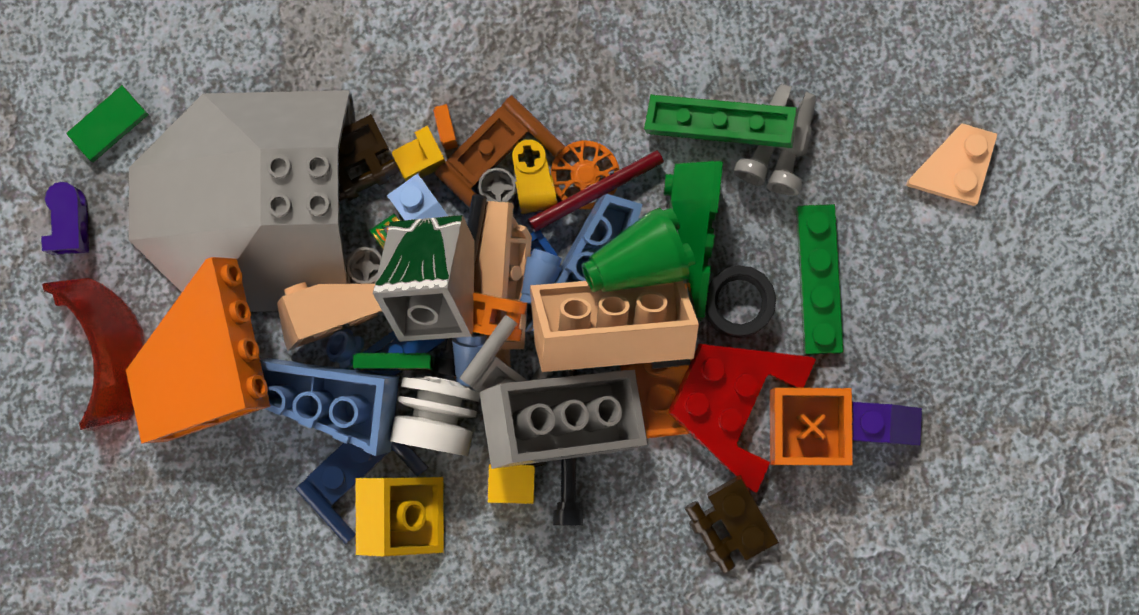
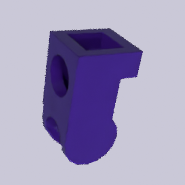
[41,182,89,255]

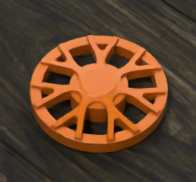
[551,140,619,210]

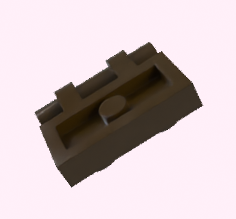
[339,114,400,202]
[685,475,779,573]

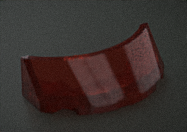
[42,278,145,431]

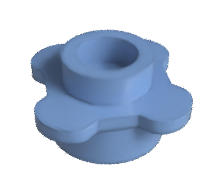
[326,328,364,369]

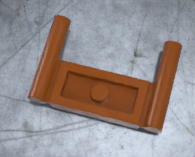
[434,95,565,208]

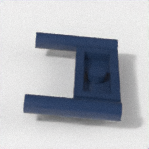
[295,442,429,545]

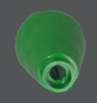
[582,208,696,292]

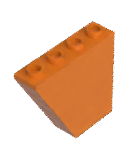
[126,257,270,444]

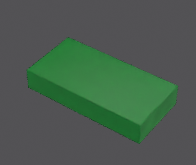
[66,85,149,163]

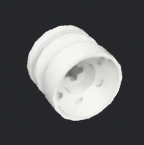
[390,376,480,456]

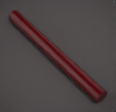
[528,150,664,232]

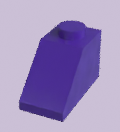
[852,402,922,446]

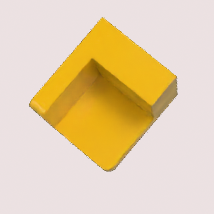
[392,125,446,181]
[488,464,535,504]

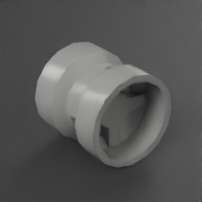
[478,167,517,203]
[346,247,382,284]

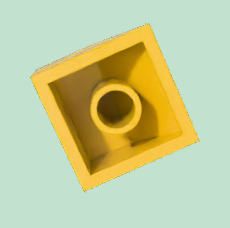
[356,477,444,556]

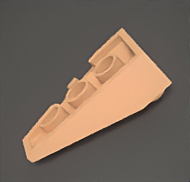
[277,282,382,351]

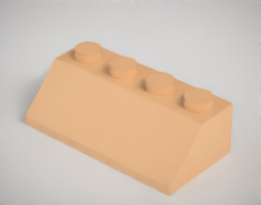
[530,281,699,372]

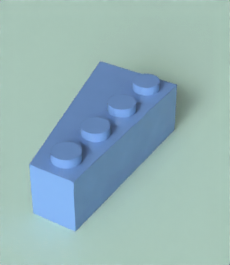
[525,194,643,335]
[259,357,399,456]

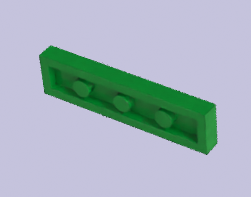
[644,94,799,148]
[796,204,843,355]

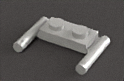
[459,315,554,392]

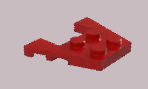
[668,344,816,493]

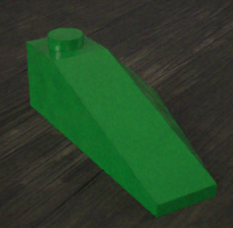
[663,161,723,321]

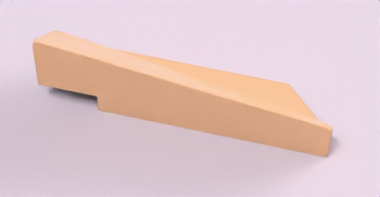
[454,201,532,380]

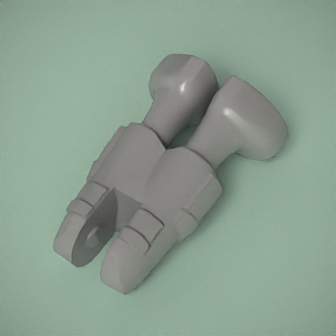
[734,84,816,196]

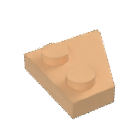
[906,123,997,206]

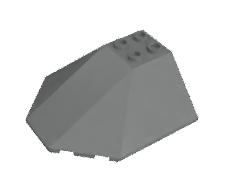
[129,90,352,312]

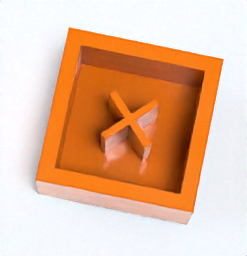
[770,388,853,466]

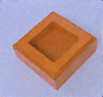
[433,104,458,150]

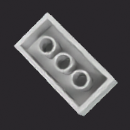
[479,370,648,469]

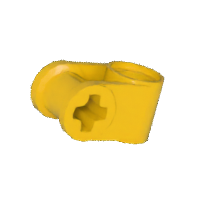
[512,140,557,214]

